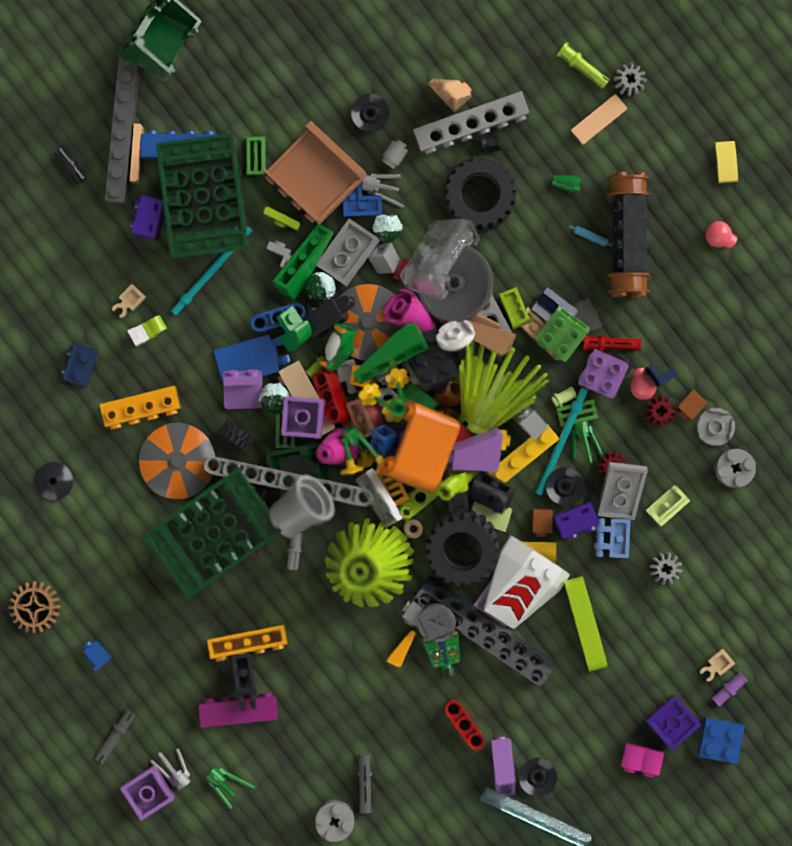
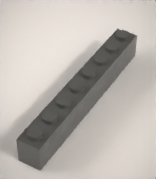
[105,48,140,205]

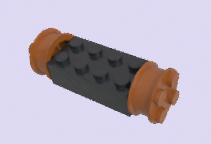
[607,172,650,298]

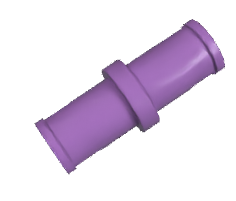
[712,672,748,707]

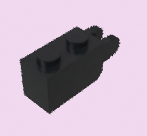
[302,295,356,338]
[231,653,257,711]

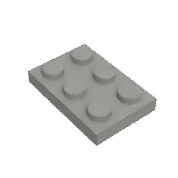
[316,219,380,287]
[596,462,648,520]

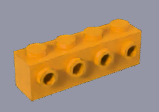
[99,386,181,430]
[207,625,288,662]

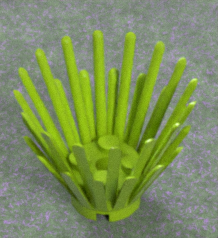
[458,340,549,434]
[325,518,414,607]

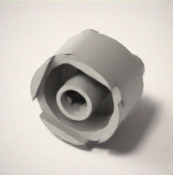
[714,449,756,487]
[315,800,354,842]

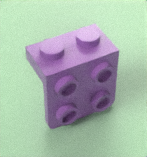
[578,349,629,398]
[223,369,262,409]

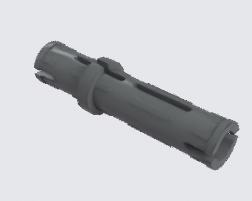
[94,709,136,764]
[357,754,372,813]

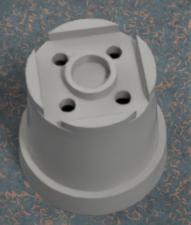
[269,475,334,538]

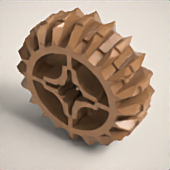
[8,581,61,633]

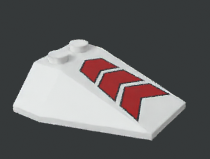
[483,535,570,629]

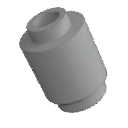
[381,139,408,169]

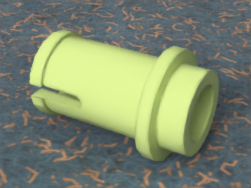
[551,387,577,407]

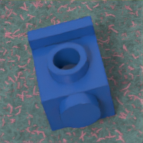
[370,424,398,457]
[82,640,112,671]

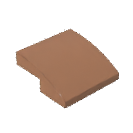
[342,398,374,438]

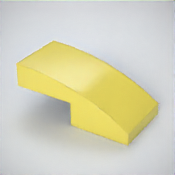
[715,141,738,183]

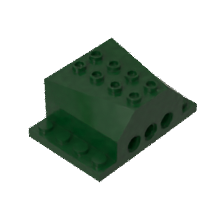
[156,133,248,259]
[143,467,282,599]

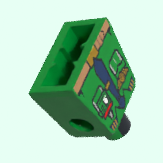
[422,630,460,677]

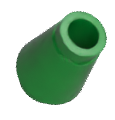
[552,175,582,194]

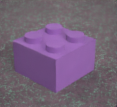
[281,396,325,438]
[120,764,176,821]

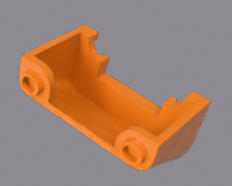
[378,400,460,492]

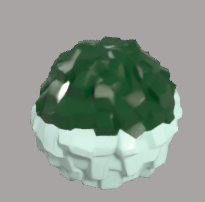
[372,215,403,243]
[305,272,336,302]
[258,383,289,414]

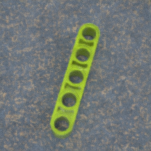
[564,576,608,672]

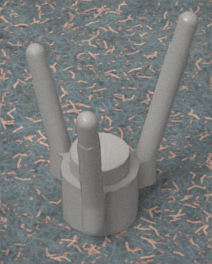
[362,173,404,208]
[150,748,191,790]

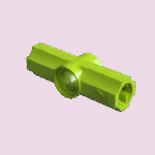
[437,470,481,500]

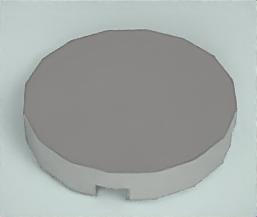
[696,408,735,446]

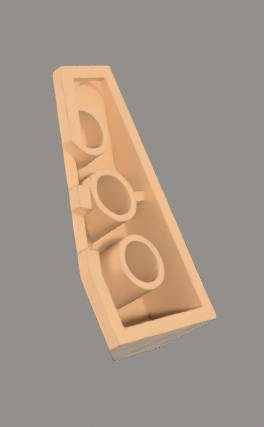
[429,79,472,113]

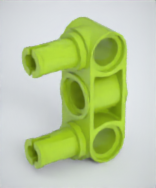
[397,478,444,522]

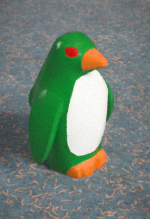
[319,323,358,372]

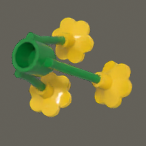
[359,368,409,423]
[341,426,384,475]

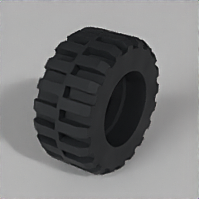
[443,156,517,232]
[425,510,500,586]

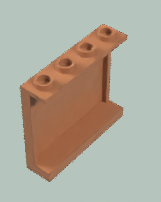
[263,121,367,225]

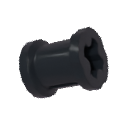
[480,134,501,153]

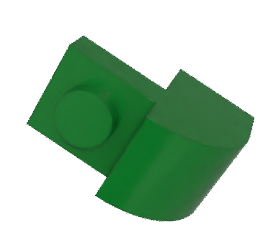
[276,306,312,352]
[397,380,438,410]

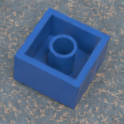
[697,717,745,764]

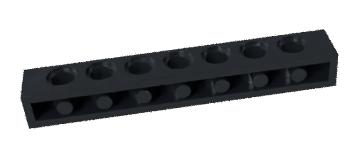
[413,575,556,687]

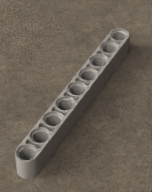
[204,457,374,506]

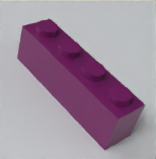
[198,692,279,728]

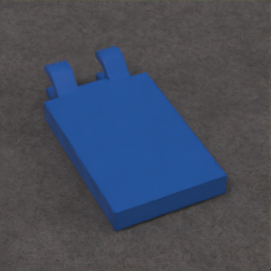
[214,335,291,385]

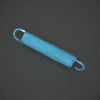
[569,226,612,247]

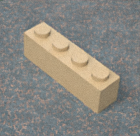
[277,361,336,439]

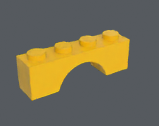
[487,424,559,483]

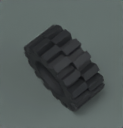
[219,419,256,452]

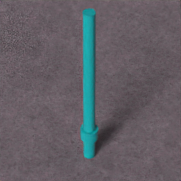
[171,226,253,315]
[535,388,588,496]

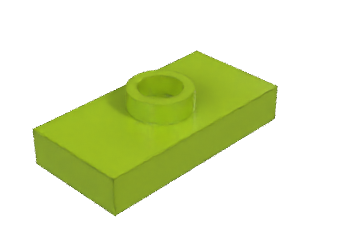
[263,207,301,231]
[499,287,531,329]

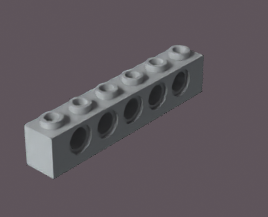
[413,91,530,155]

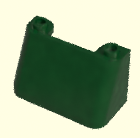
[118,0,201,78]
[266,444,336,521]

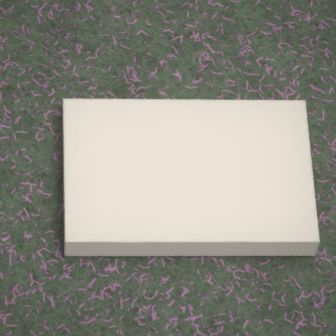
[356,468,404,528]

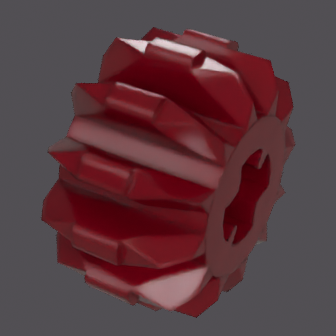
[644,395,677,428]
[597,451,629,480]

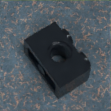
[468,471,516,515]

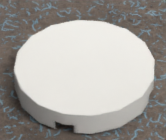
[436,320,475,351]

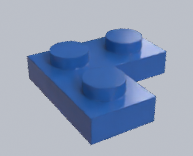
[343,182,382,217]

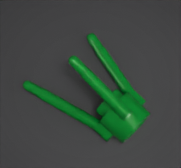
[571,421,604,464]
[206,767,255,809]

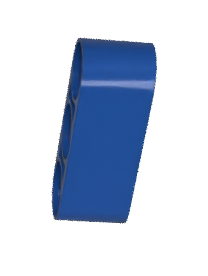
[251,303,306,333]

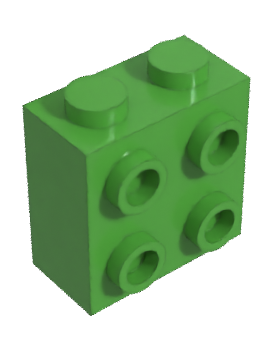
[534,305,590,362]

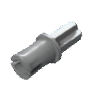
[287,533,303,570]

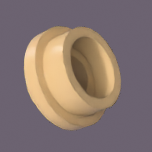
[404,519,423,539]

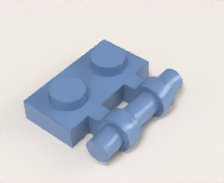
[594,518,631,558]

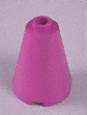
[384,289,436,333]
[317,428,360,466]

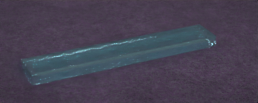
[480,787,592,846]

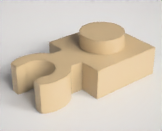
[112,284,146,318]
[699,648,735,681]

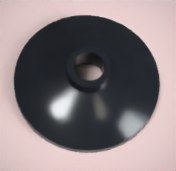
[351,94,390,132]
[35,462,73,500]
[546,467,585,506]
[519,758,557,797]

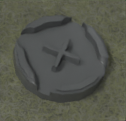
[417,604,456,642]

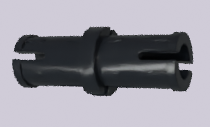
[54,147,87,185]

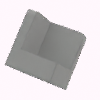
[368,243,400,274]

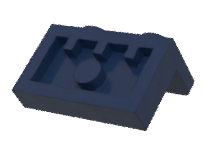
[61,343,98,387]

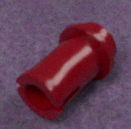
[391,257,413,283]

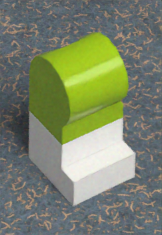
[128,315,167,347]

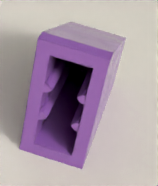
[448,428,503,472]
[491,737,515,796]

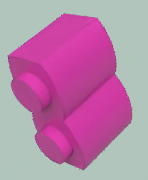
[621,743,664,778]

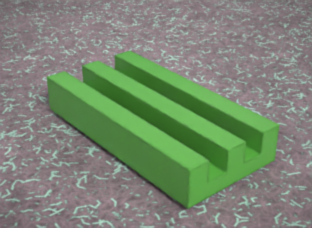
[246,137,266,176]
[556,399,598,427]
[275,410,295,448]

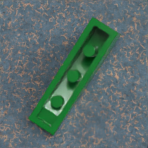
[272,224,334,301]
[353,322,428,384]

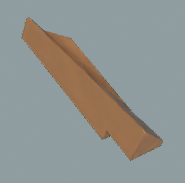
[428,311,516,355]

